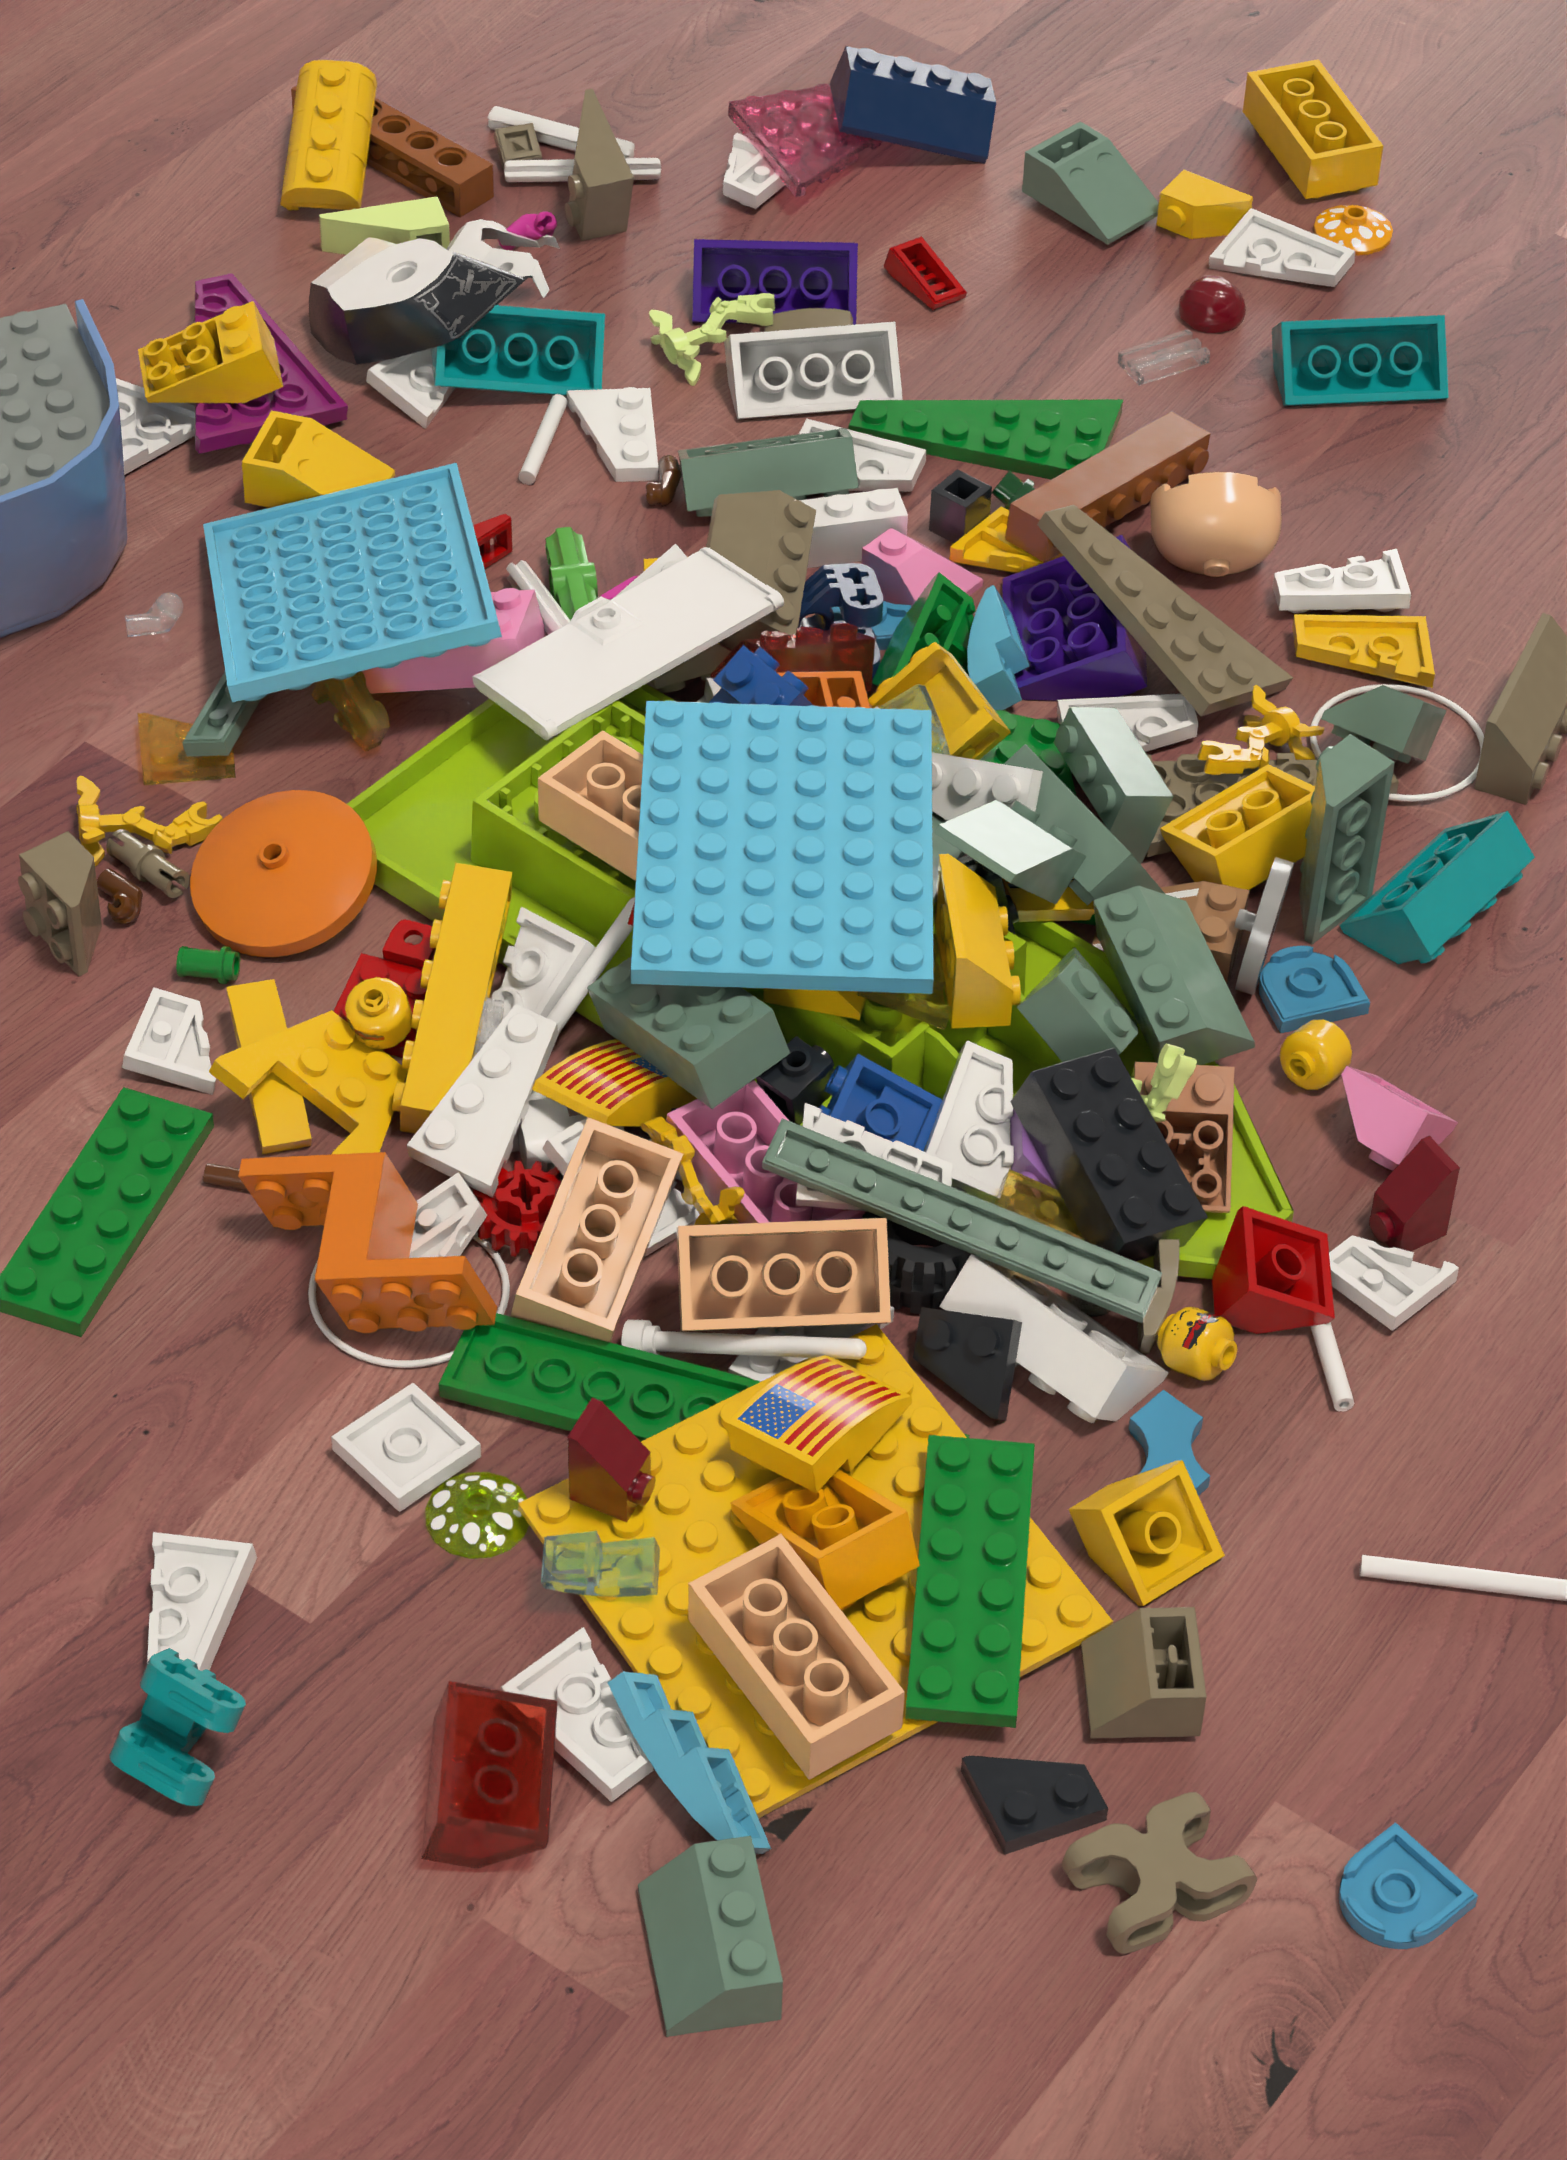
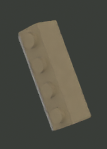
[706,490,816,660]
[1474,613,1567,805]

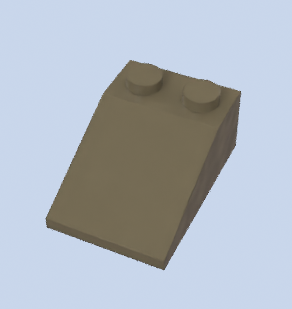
[565,88,634,241]

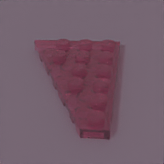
[728,84,883,197]

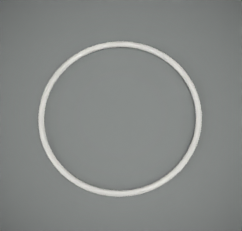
[1310,684,1484,802]
[308,1232,510,1368]

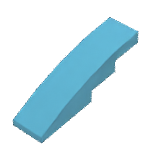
[608,1671,771,1854]

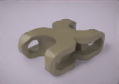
[1062,1792,1257,1954]

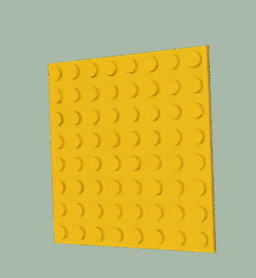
[518,1324,1113,1818]

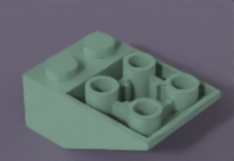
[1022,121,1159,245]

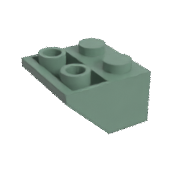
[1321,685,1447,764]

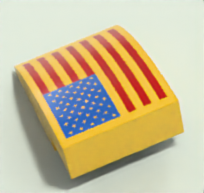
[532,1039,697,1126]
[726,1355,912,1493]

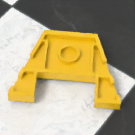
[209,1010,408,1154]

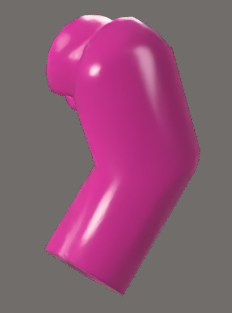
[498,211,557,251]

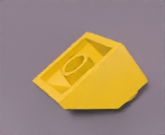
[1068,1460,1225,1606]

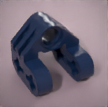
[796,563,883,685]

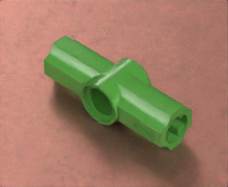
[545,527,598,620]

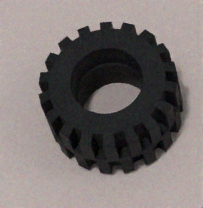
[862,1187,973,1314]

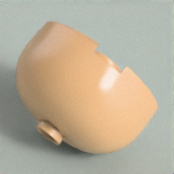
[1151,472,1282,577]

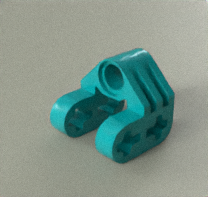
[109,1648,246,1806]

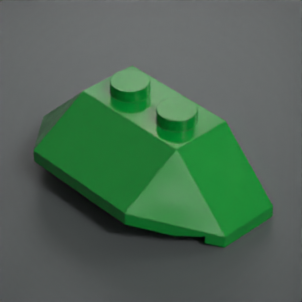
[872,572,975,687]

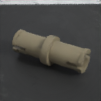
[106,829,190,898]

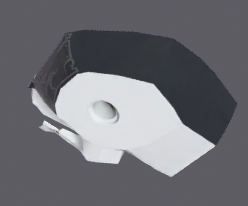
[309,219,560,365]

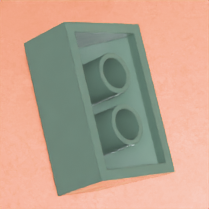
[1054,707,1174,864]
[638,1836,783,2037]

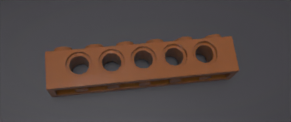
[291,85,494,218]

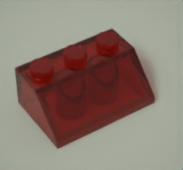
[710,623,875,691]
[421,1681,558,1869]

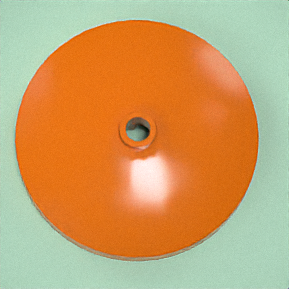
[190,790,377,957]

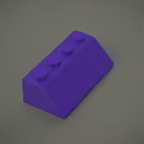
[692,239,858,325]

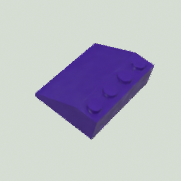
[1003,535,1147,700]

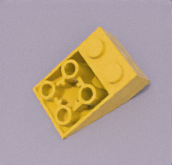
[138,301,283,403]
[242,410,395,508]

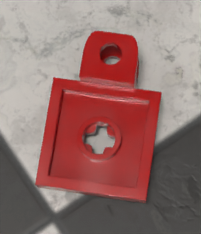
[334,919,436,1058]

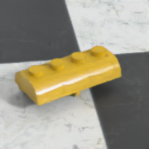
[280,60,377,210]

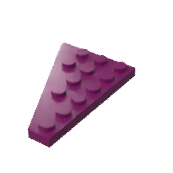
[194,273,348,454]

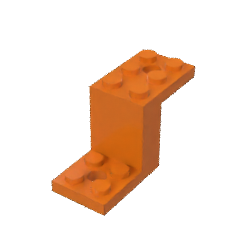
[238,1152,497,1333]

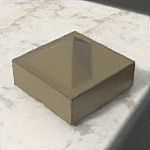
[494,123,542,170]

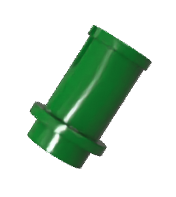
[176,946,241,984]

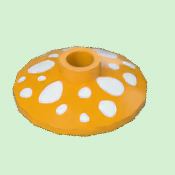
[1313,205,1393,256]

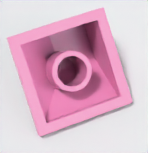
[862,528,983,607]
[1341,1066,1458,1171]

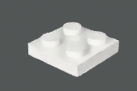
[331,1383,481,1512]

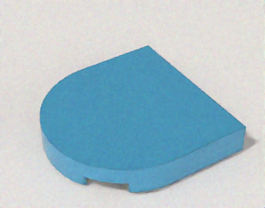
[1258,946,1370,1034]
[1338,1822,1478,1949]

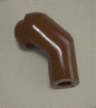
[646,455,681,507]
[97,868,143,924]

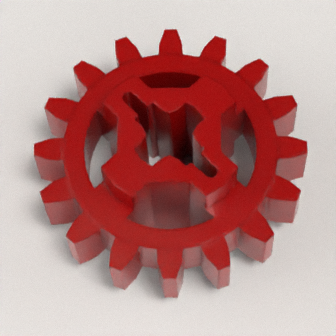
[473,1161,563,1257]

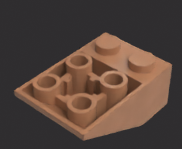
[1131,1062,1235,1213]

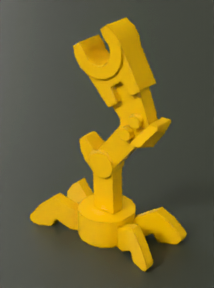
[1197,685,1325,775]
[76,776,223,867]
[641,1116,745,1225]

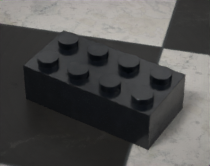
[1010,1048,1208,1262]

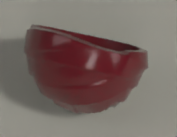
[1179,276,1246,333]

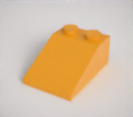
[730,1469,920,1610]

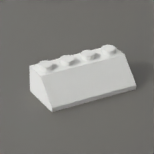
[724,322,903,419]
[799,488,908,568]
[940,1254,1169,1423]

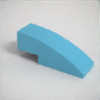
[967,585,1029,710]

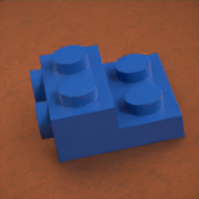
[708,645,814,706]
[818,1054,942,1151]

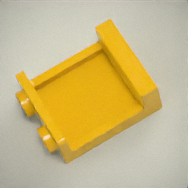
[868,642,1011,760]

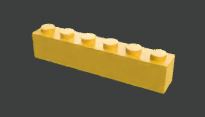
[392,863,513,1134]

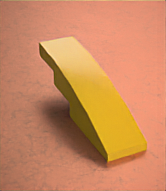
[226,979,312,1154]

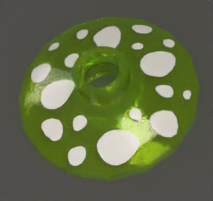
[425,1471,529,1559]

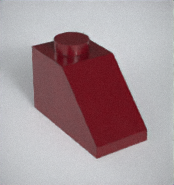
[1369,1135,1460,1252]
[567,1398,656,1522]

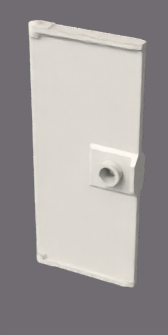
[472,547,784,741]

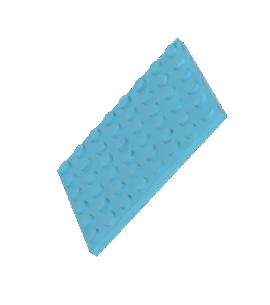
[203,463,502,702]
[631,701,933,994]

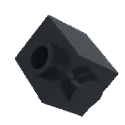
[929,469,992,543]
[756,1036,834,1125]

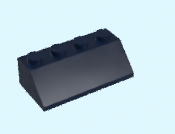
[829,46,997,164]

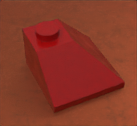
[1212,1206,1335,1334]

